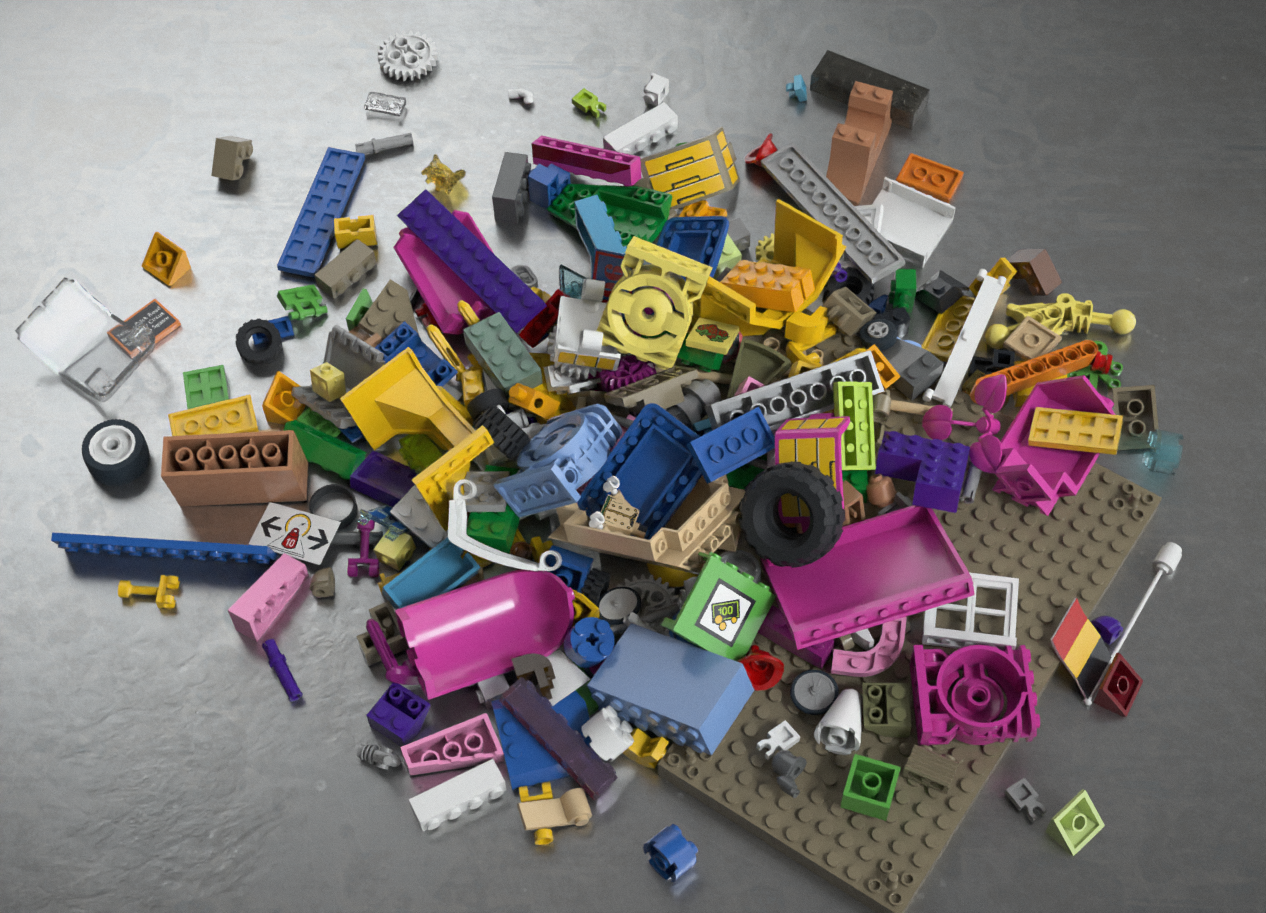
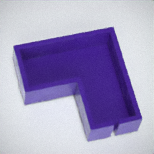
[875,431,970,513]

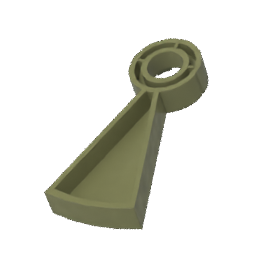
[697,338,791,437]

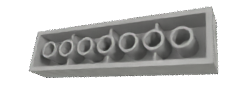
[705,350,884,430]

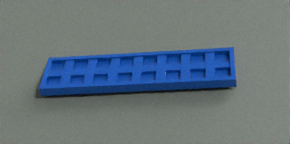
[277,147,365,278]

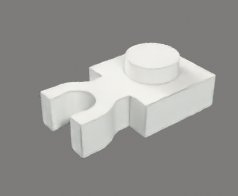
[756,720,800,760]

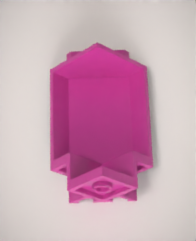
[992,375,1116,516]

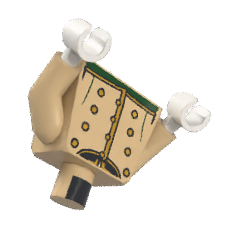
[589,476,648,539]

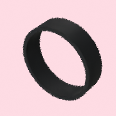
[309,484,358,530]

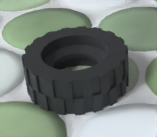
[235,318,282,366]

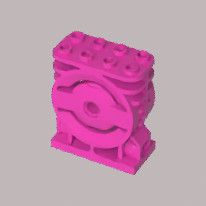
[909,645,1040,746]

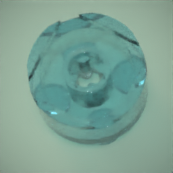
[1143,429,1183,476]

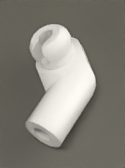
[508,89,534,104]

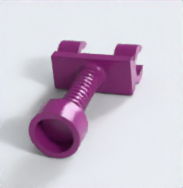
[347,519,380,577]

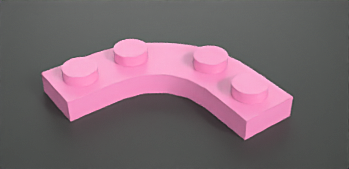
[831,617,907,677]

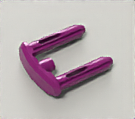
[366,619,421,685]

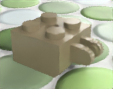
[822,287,876,336]

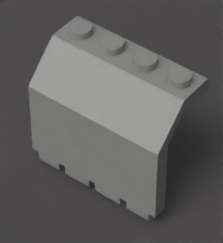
[291,325,385,429]

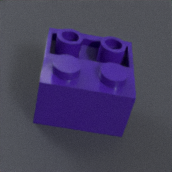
[366,683,431,747]

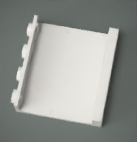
[865,177,956,268]

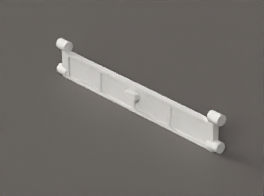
[922,269,1006,408]

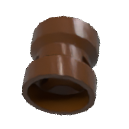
[510,541,533,570]

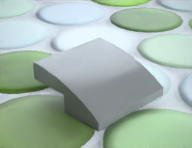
[464,471,510,512]

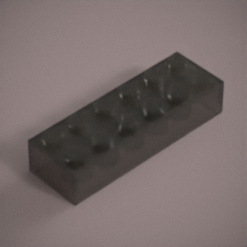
[810,50,930,130]

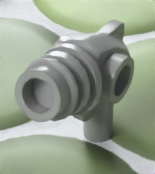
[357,744,402,770]

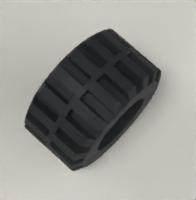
[822,267,875,305]
[473,404,530,460]

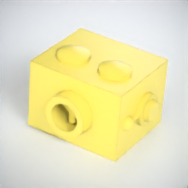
[310,362,346,402]
[373,528,416,570]

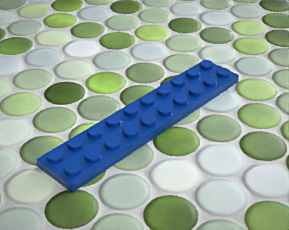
[51,532,277,565]

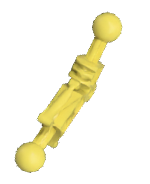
[985,293,1136,349]

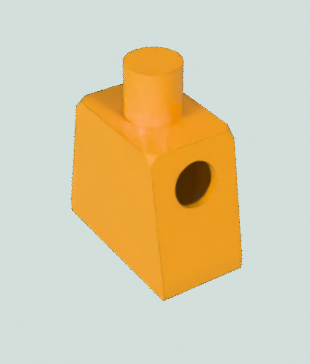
[508,383,560,420]

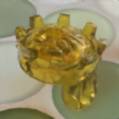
[421,154,466,195]

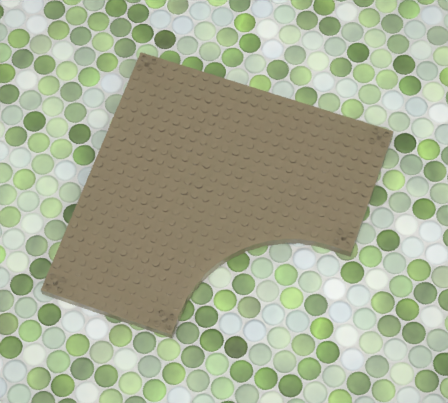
[609,267,1162,913]

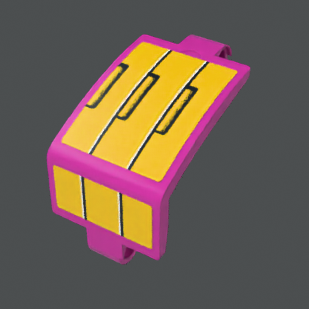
[775,413,850,533]

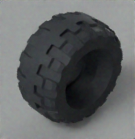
[739,461,845,568]

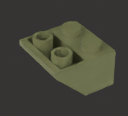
[862,683,911,737]

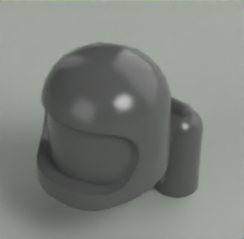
[772,750,807,798]

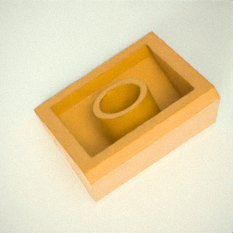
[141,232,191,286]
[262,371,305,425]

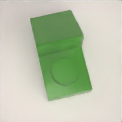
[346,288,373,331]

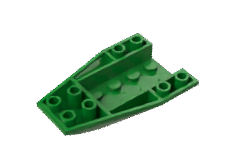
[547,184,672,248]

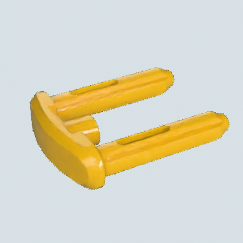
[426,300,483,382]
[786,324,866,367]

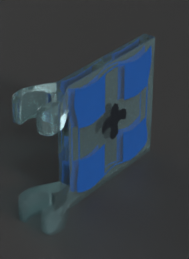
[356,505,410,541]

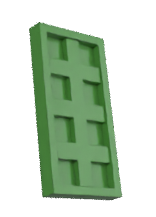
[183,365,229,409]

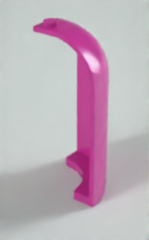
[395,569,575,700]

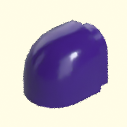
[1091,615,1123,646]

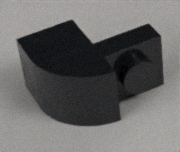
[969,349,1015,379]

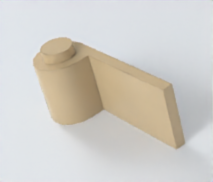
[517,788,592,830]

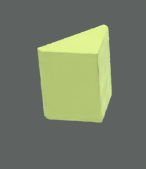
[1045,789,1105,856]

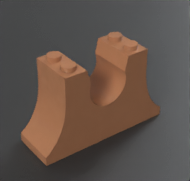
[826,81,893,206]

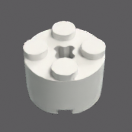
[582,705,634,762]

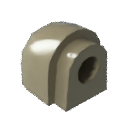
[310,567,335,597]

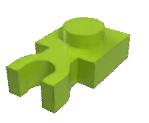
[572,88,606,118]

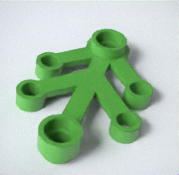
[1067,341,1123,390]

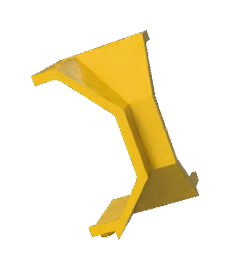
[686,199,846,336]
[340,347,494,531]

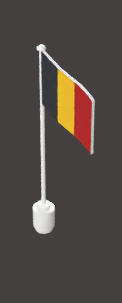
[1051,542,1182,706]

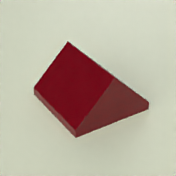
[1093,653,1143,717]

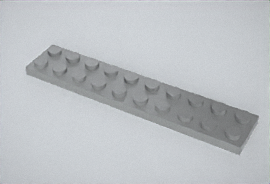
[761,142,905,284]

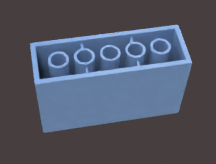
[587,623,754,755]

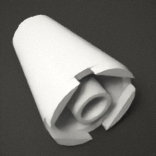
[814,689,863,755]

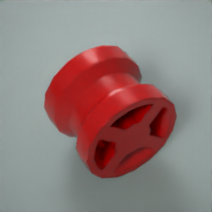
[1090,351,1113,375]

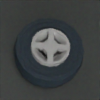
[860,319,897,351]

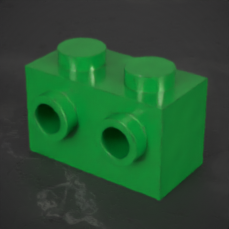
[888,269,916,313]

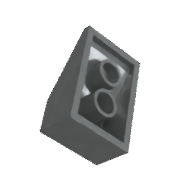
[880,338,943,401]

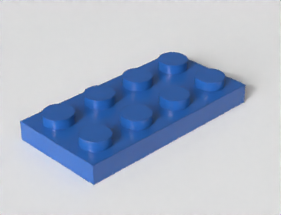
[687,407,775,484]

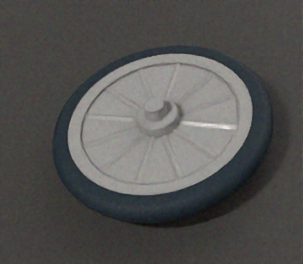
[790,670,839,715]

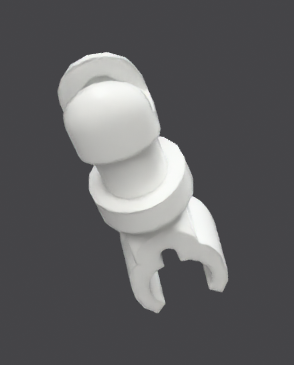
[623,612,662,634]

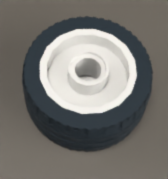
[81,419,150,486]

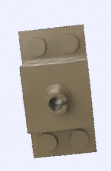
[604,366,699,413]

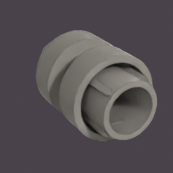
[666,379,721,431]

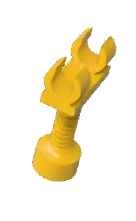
[118,575,180,609]
[518,781,553,845]

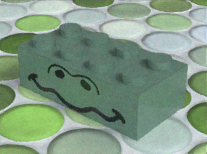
[463,312,542,400]

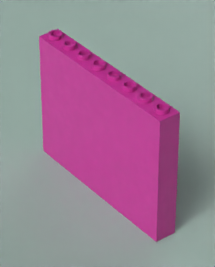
[760,505,975,650]

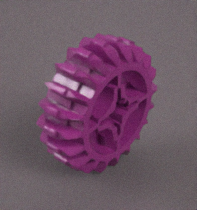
[600,354,657,393]

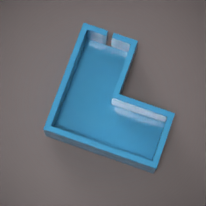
[574,195,627,277]
[382,537,480,610]

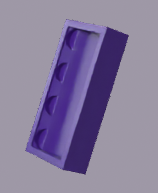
[350,450,421,507]

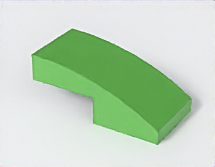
[297,407,342,438]

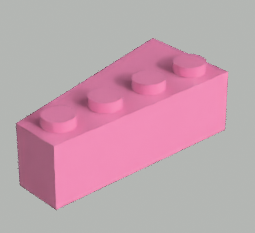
[228,553,309,642]
[400,713,504,776]

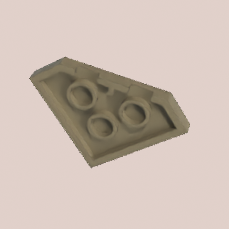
[358,279,420,341]

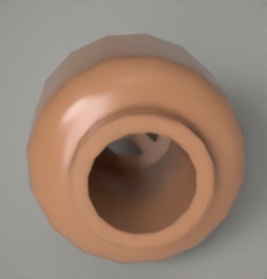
[866,474,897,508]

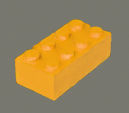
[720,260,815,312]

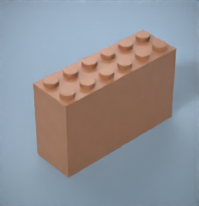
[161,430,308,507]

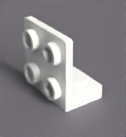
[543,365,601,395]

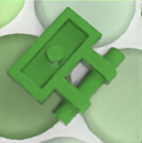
[277,284,328,321]

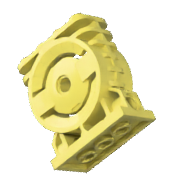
[596,236,713,370]

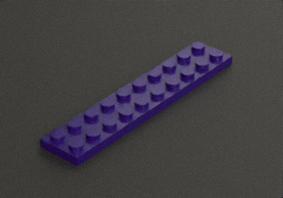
[397,189,547,333]

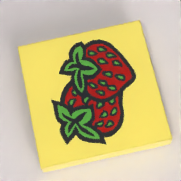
[686,317,739,355]

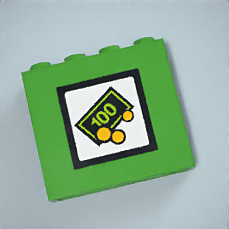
[661,552,776,661]

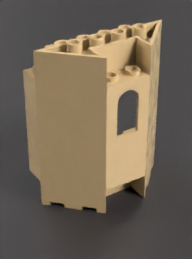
[548,475,745,575]

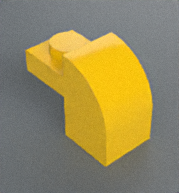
[969,258,1017,297]
[785,306,828,344]
[623,728,669,768]

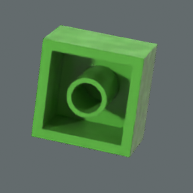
[840,754,901,821]

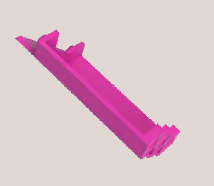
[393,210,496,335]

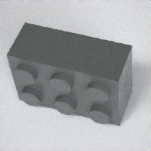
[492,152,531,224]

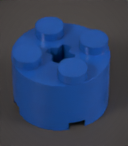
[564,617,614,668]
[643,824,698,882]

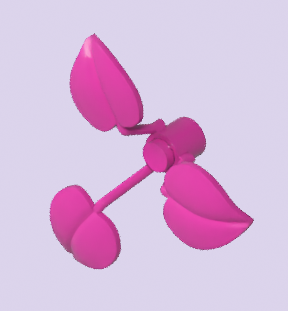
[922,374,1007,473]

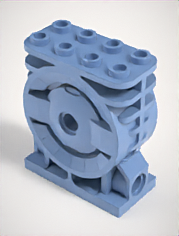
[493,404,623,517]

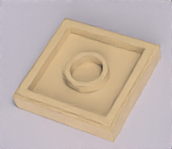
[1003,315,1062,361]

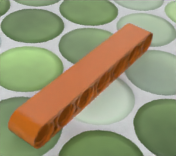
[970,340,1098,404]

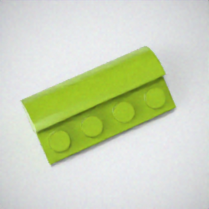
[833,381,876,471]

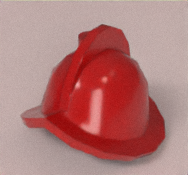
[744,133,778,167]
[737,645,784,691]

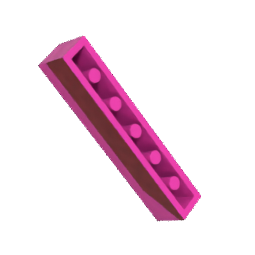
[531,135,642,186]

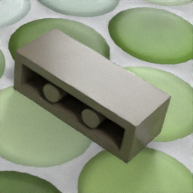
[315,239,376,299]

